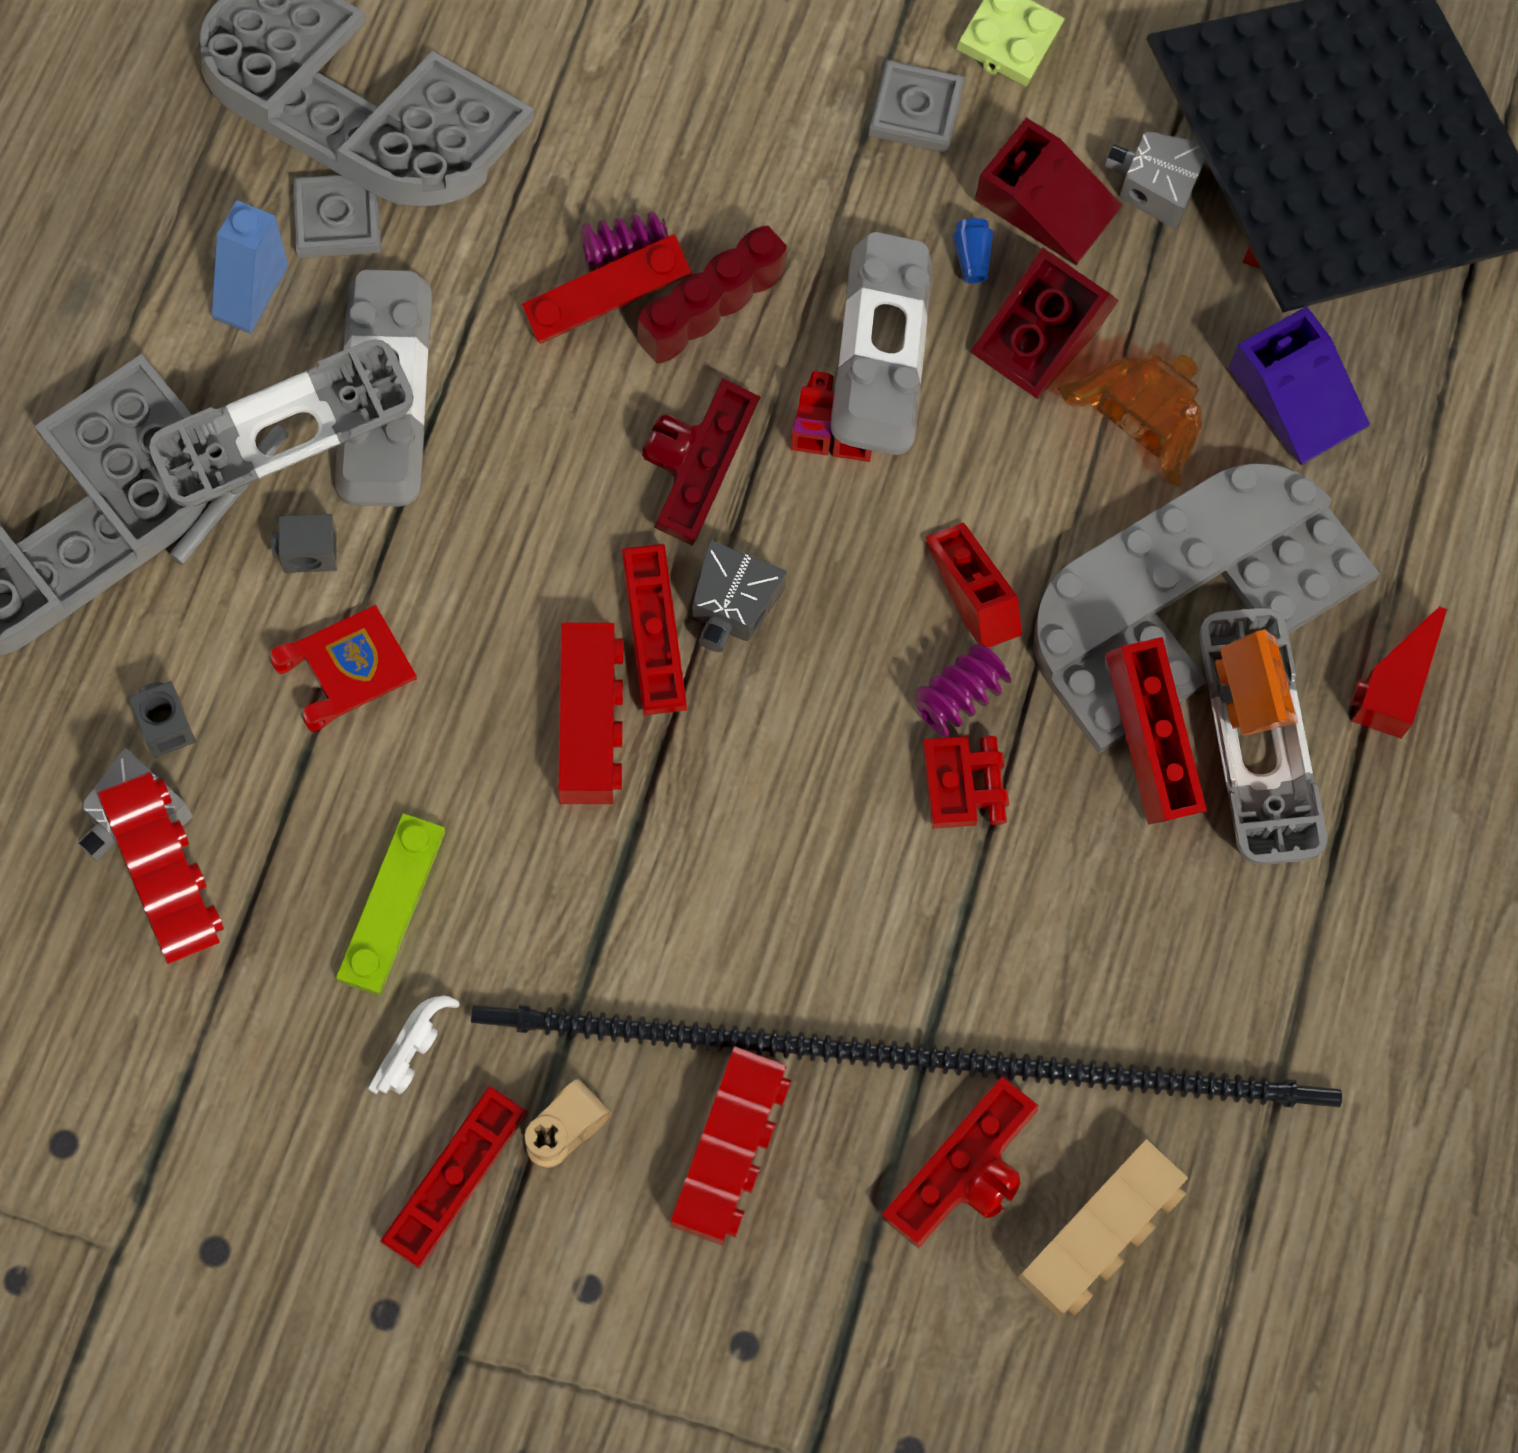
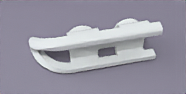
[367,996,460,1094]

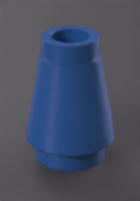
[952,218,993,284]

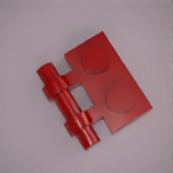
[922,736,1009,829]

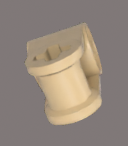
[525,1079,612,1168]

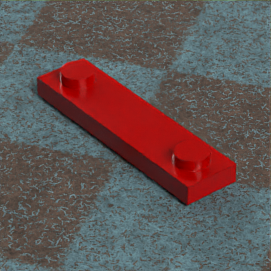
[522,234,692,344]
[622,544,687,716]
[380,1086,528,1270]

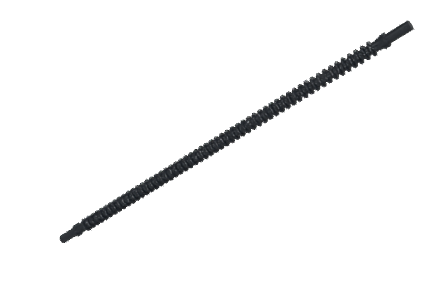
[471,1005,1342,1108]

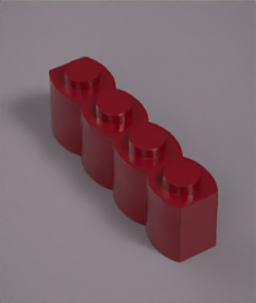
[638,225,787,363]

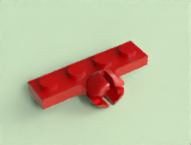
[882,1077,1038,1249]

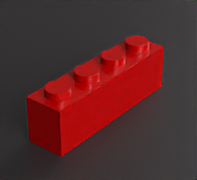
[558,622,624,804]
[1105,637,1207,825]

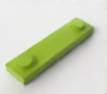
[336,813,446,997]

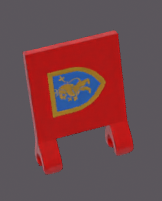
[270,605,417,732]

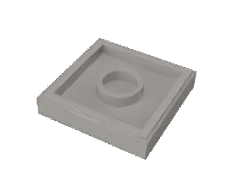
[869,60,965,153]
[293,175,382,258]

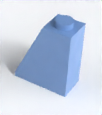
[212,200,288,334]

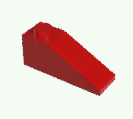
[925,522,1022,648]
[1349,606,1447,739]

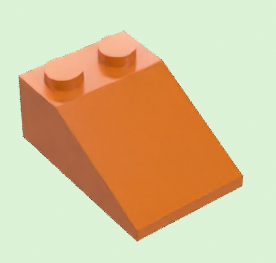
[1215,629,1298,736]

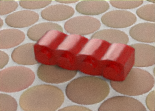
[96,772,224,964]
[670,1046,792,1246]

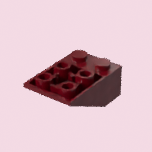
[975,117,1122,266]

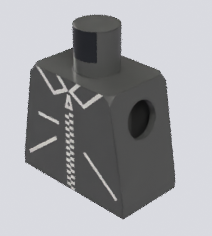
[692,540,787,652]

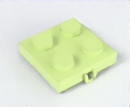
[956,0,1065,87]

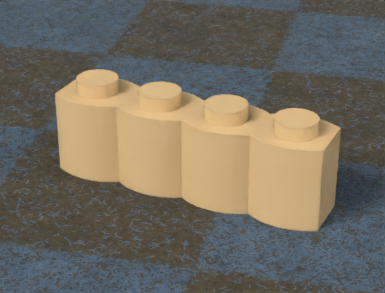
[1017,1139,1188,1318]

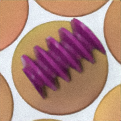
[581,211,668,273]
[915,644,1012,738]

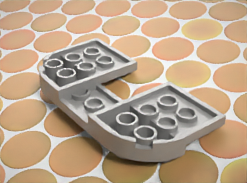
[200,0,534,206]
[0,354,208,656]
[1033,464,1380,754]

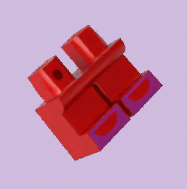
[791,371,872,462]

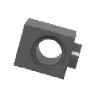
[271,514,337,573]
[129,681,196,758]

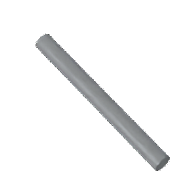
[169,425,289,565]

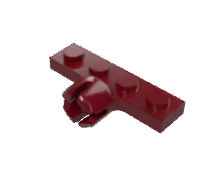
[642,378,761,546]

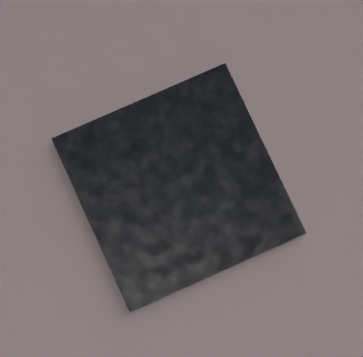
[1146,0,1518,313]

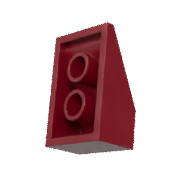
[970,247,1119,400]

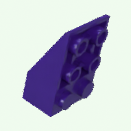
[1228,306,1370,466]

